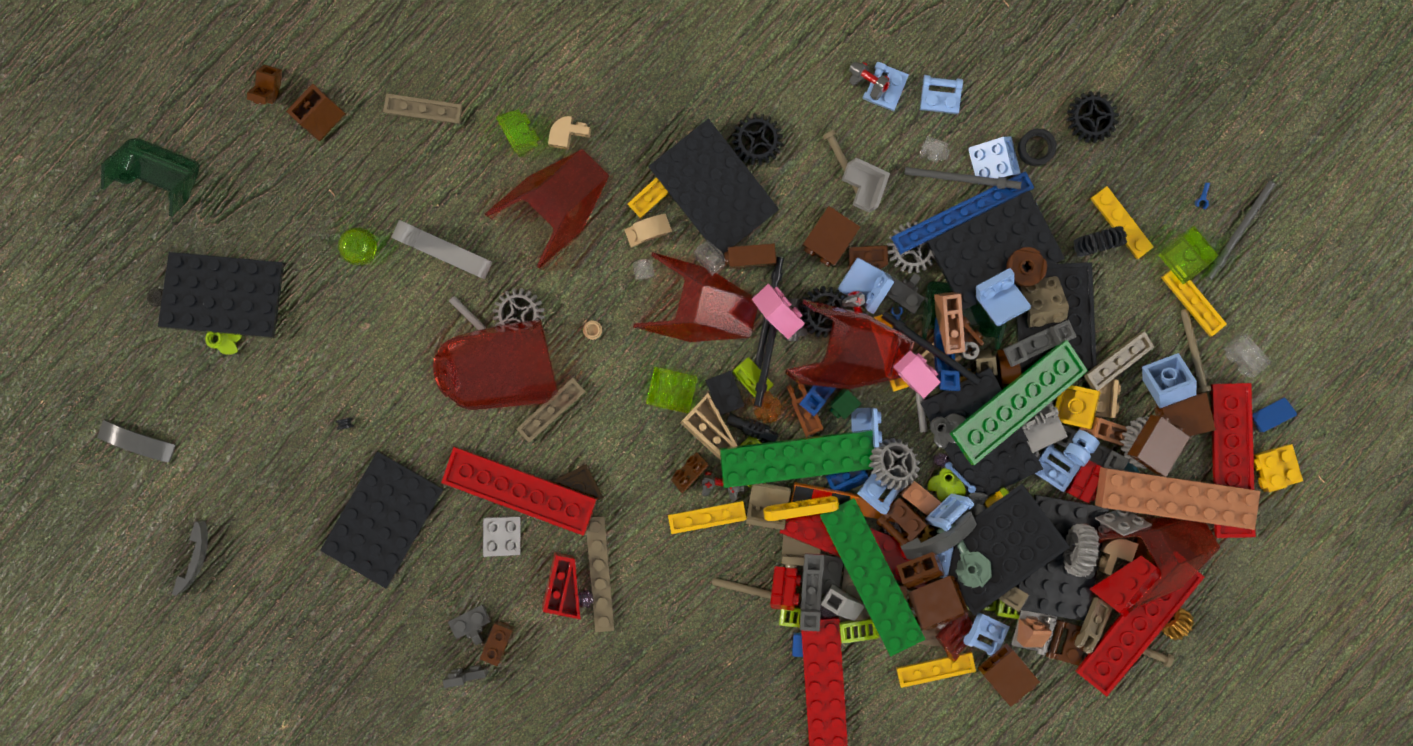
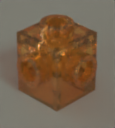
[753,391,782,424]

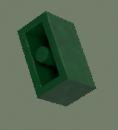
[828,388,862,420]

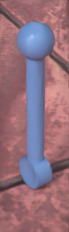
[945,462,976,493]

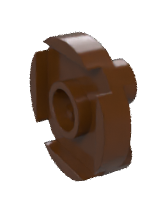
[1007,247,1047,287]

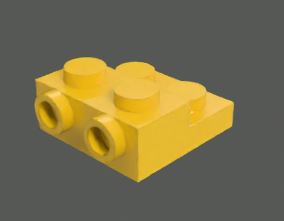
[1054,385,1101,430]
[1253,444,1303,492]

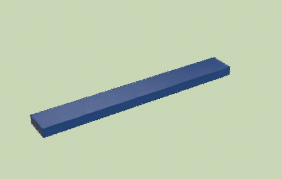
[891,171,1034,255]

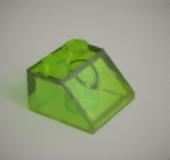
[496,109,540,157]
[1159,226,1219,284]

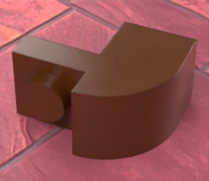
[247,64,282,105]
[996,350,1021,390]

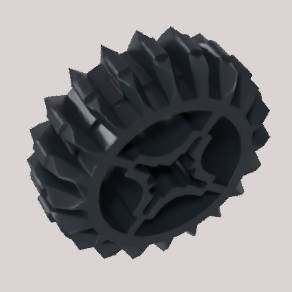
[1066,91,1119,144]
[732,113,783,166]
[1073,226,1127,257]
[799,286,850,338]

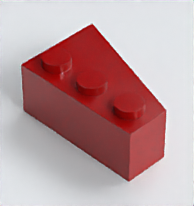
[542,552,581,620]
[1090,556,1162,617]

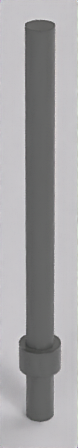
[905,167,1021,189]
[1205,181,1276,280]

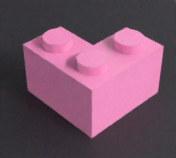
[752,283,805,339]
[893,351,941,398]

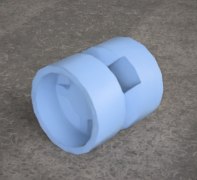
[1063,430,1100,467]

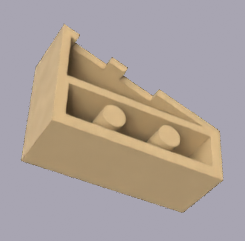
[680,393,737,460]

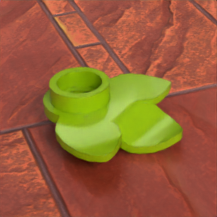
[205,332,242,355]
[927,467,966,503]

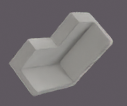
[842,158,890,213]

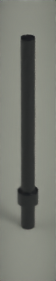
[754,257,784,370]
[881,311,982,385]
[754,324,777,408]

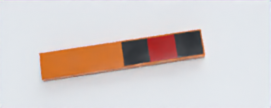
[791,482,897,523]

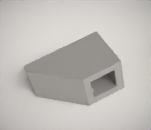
[821,584,865,621]

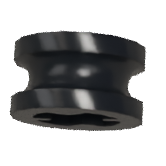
[335,417,354,430]

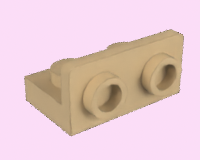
[1090,379,1121,418]

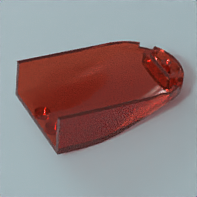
[433,320,558,410]

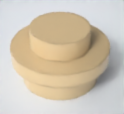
[583,321,602,340]

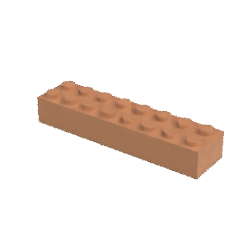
[1095,467,1261,530]

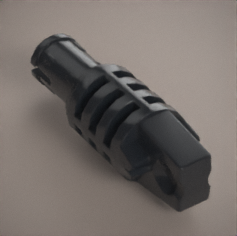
[726,413,779,442]

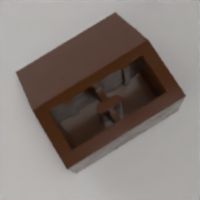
[286,83,346,141]

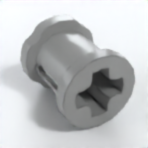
[959,342,979,359]

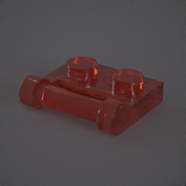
[935,615,980,662]

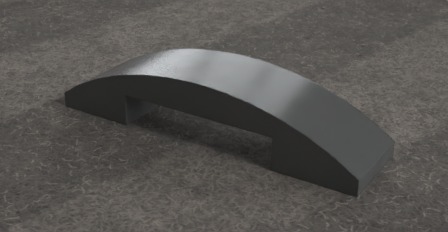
[1003,320,1076,367]
[97,420,176,463]
[1056,424,1130,470]
[901,511,977,560]
[172,520,208,596]
[800,553,824,631]

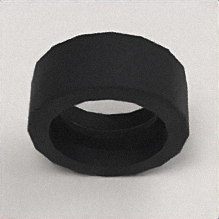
[1018,128,1057,166]

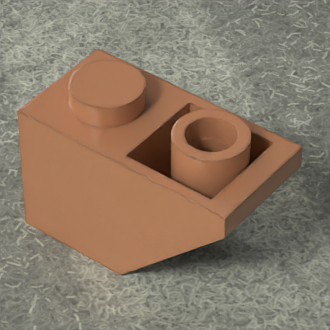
[1017,616,1052,647]

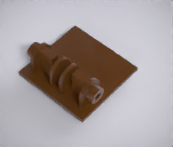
[671,452,709,494]

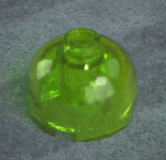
[338,227,378,266]

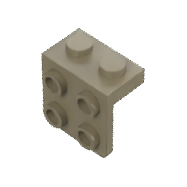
[1020,276,1069,327]
[746,483,791,530]
[781,535,821,568]

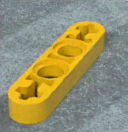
[763,496,839,521]

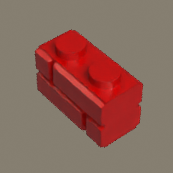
[1066,460,1102,504]
[770,566,801,611]

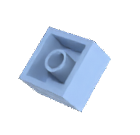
[1142,353,1197,408]

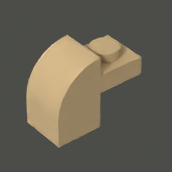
[548,116,591,150]
[624,214,672,247]
[1098,537,1138,575]

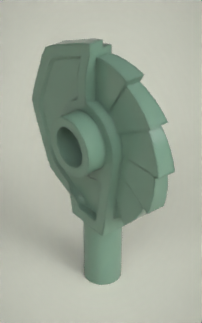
[956,540,992,588]

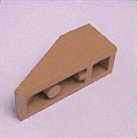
[934,292,965,354]
[1079,417,1127,446]
[900,481,941,516]

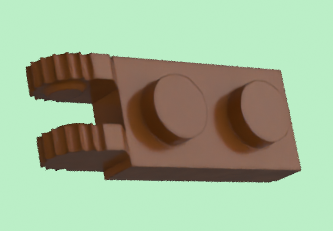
[787,380,824,437]

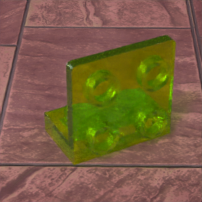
[646,366,697,414]

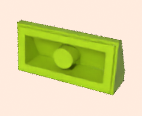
[732,357,773,397]

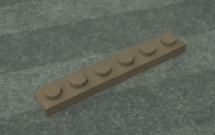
[586,516,615,632]

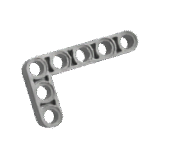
[391,220,492,279]

